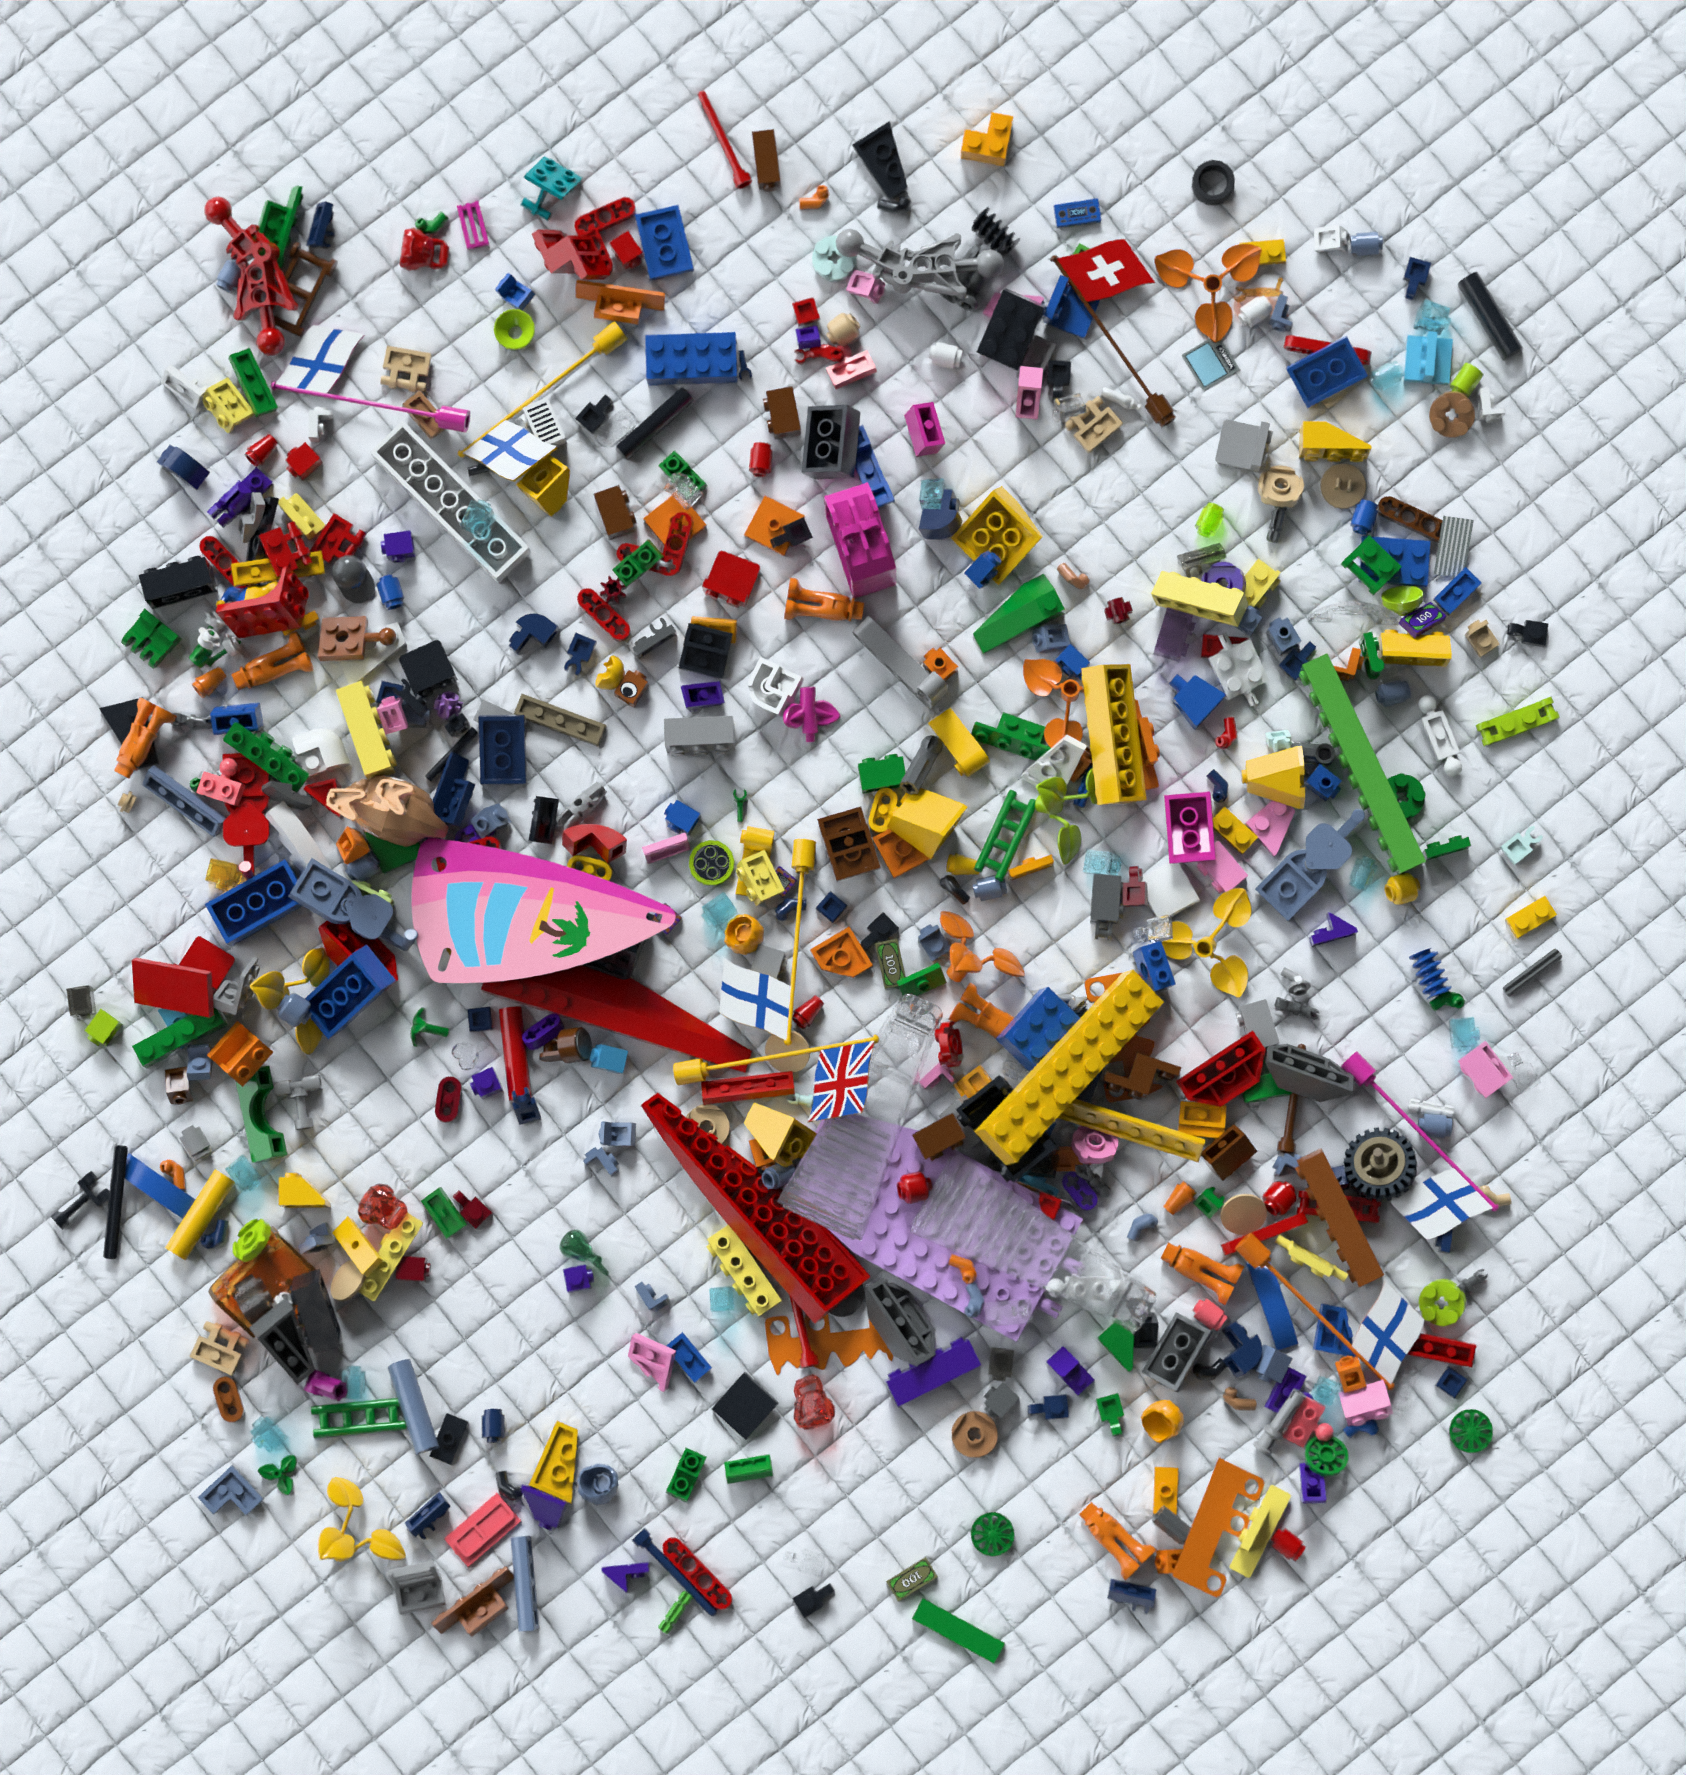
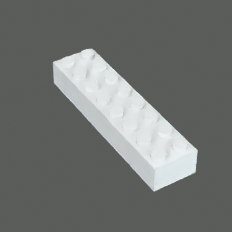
[370,421,531,584]

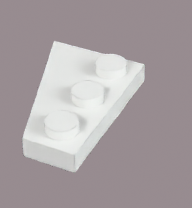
[340,622,406,685]
[1020,735,1087,786]

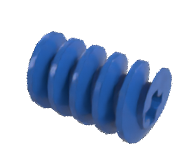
[1409,948,1452,999]

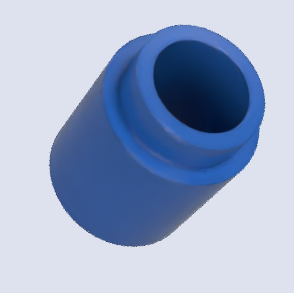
[1350,500,1378,535]
[376,575,404,610]

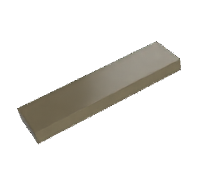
[514,693,607,747]

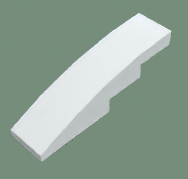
[265,801,332,873]

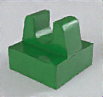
[1193,1187,1225,1219]

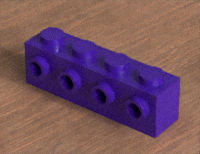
[885,1337,981,1407]

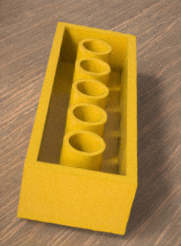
[1081,664,1147,805]

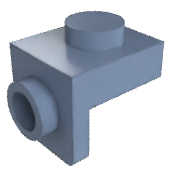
[470,803,511,838]
[599,1121,636,1146]
[583,1147,619,1177]
[1272,1153,1302,1176]

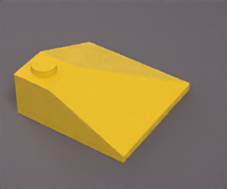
[951,486,1043,585]

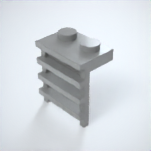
[387,1560,446,1615]

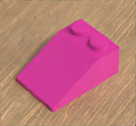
[1164,792,1216,864]

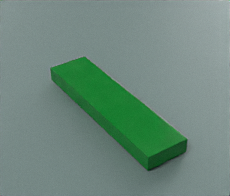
[912,1598,1005,1664]

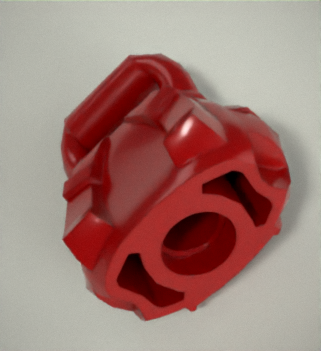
[399,228,449,271]

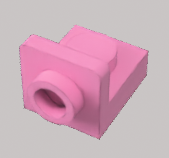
[846,270,885,304]
[377,696,409,734]
[919,1063,955,1090]

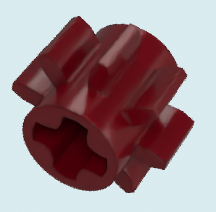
[600,576,627,605]
[1104,597,1133,624]

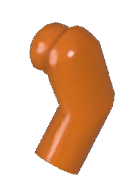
[948,1254,977,1284]

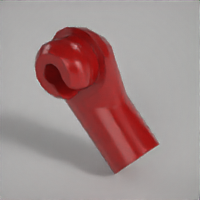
[1215,717,1237,749]

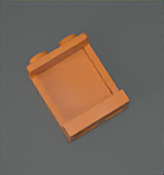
[207,1021,273,1087]

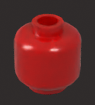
[897,1172,933,1204]
[1262,1181,1297,1216]

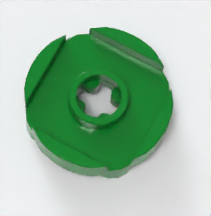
[1387,773,1426,819]

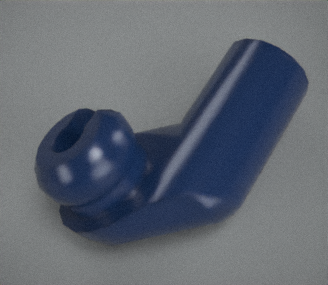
[1206,769,1228,803]
[775,898,806,921]
[200,1219,229,1249]

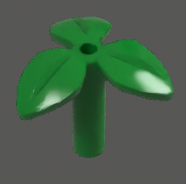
[410,1007,449,1047]
[258,1455,297,1495]

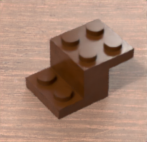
[817,806,881,882]
[1103,1053,1182,1100]

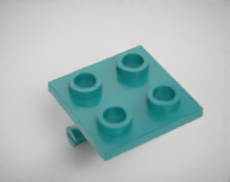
[520,156,582,221]

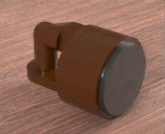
[539,1027,592,1063]

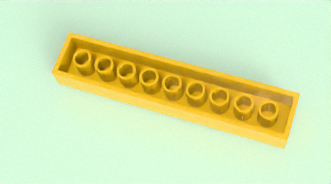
[974,969,1164,1165]

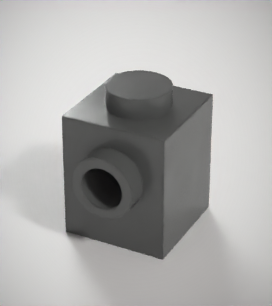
[984,1382,1020,1419]

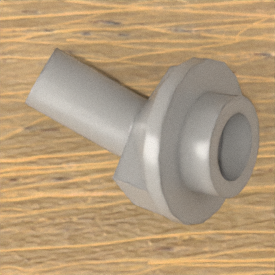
[1281,967,1311,996]
[1056,994,1088,1014]

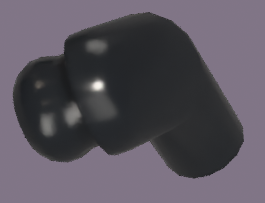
[495,1471,523,1501]

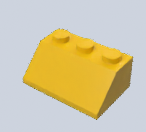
[1378,629,1452,667]

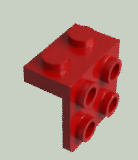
[702,551,760,608]
[174,936,235,996]

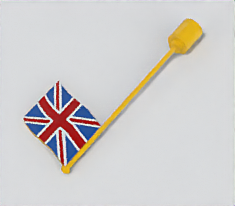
[673,1035,879,1122]

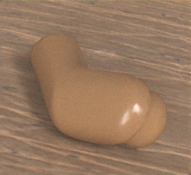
[1223,1387,1257,1410]

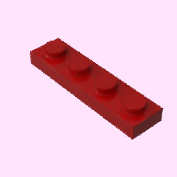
[701,1071,795,1105]

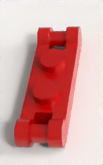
[1296,1191,1381,1223]

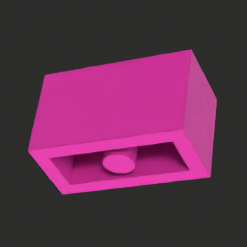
[904,402,946,457]

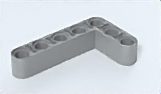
[852,616,948,710]

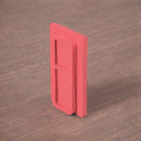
[444,1493,521,1567]

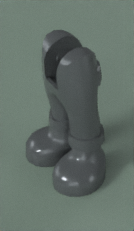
[939,243,987,311]

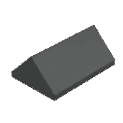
[1142,1312,1213,1392]

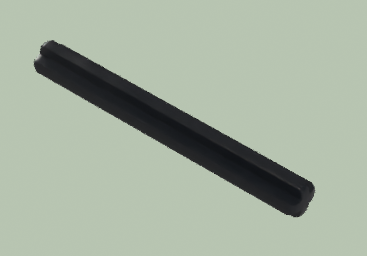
[103,1145,128,1259]

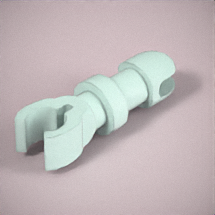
[787,1093,814,1108]

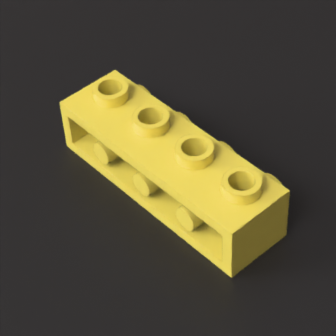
[1151,571,1248,627]
[706,1225,782,1317]

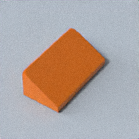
[336,826,370,865]

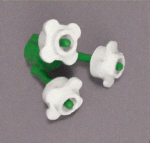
[189,611,243,668]

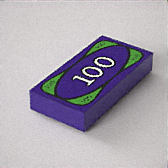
[1399,602,1446,638]

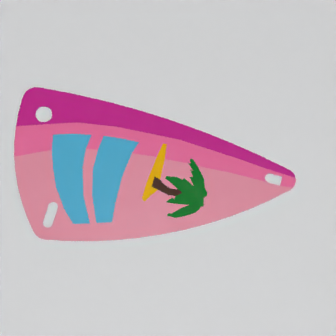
[412,838,676,983]

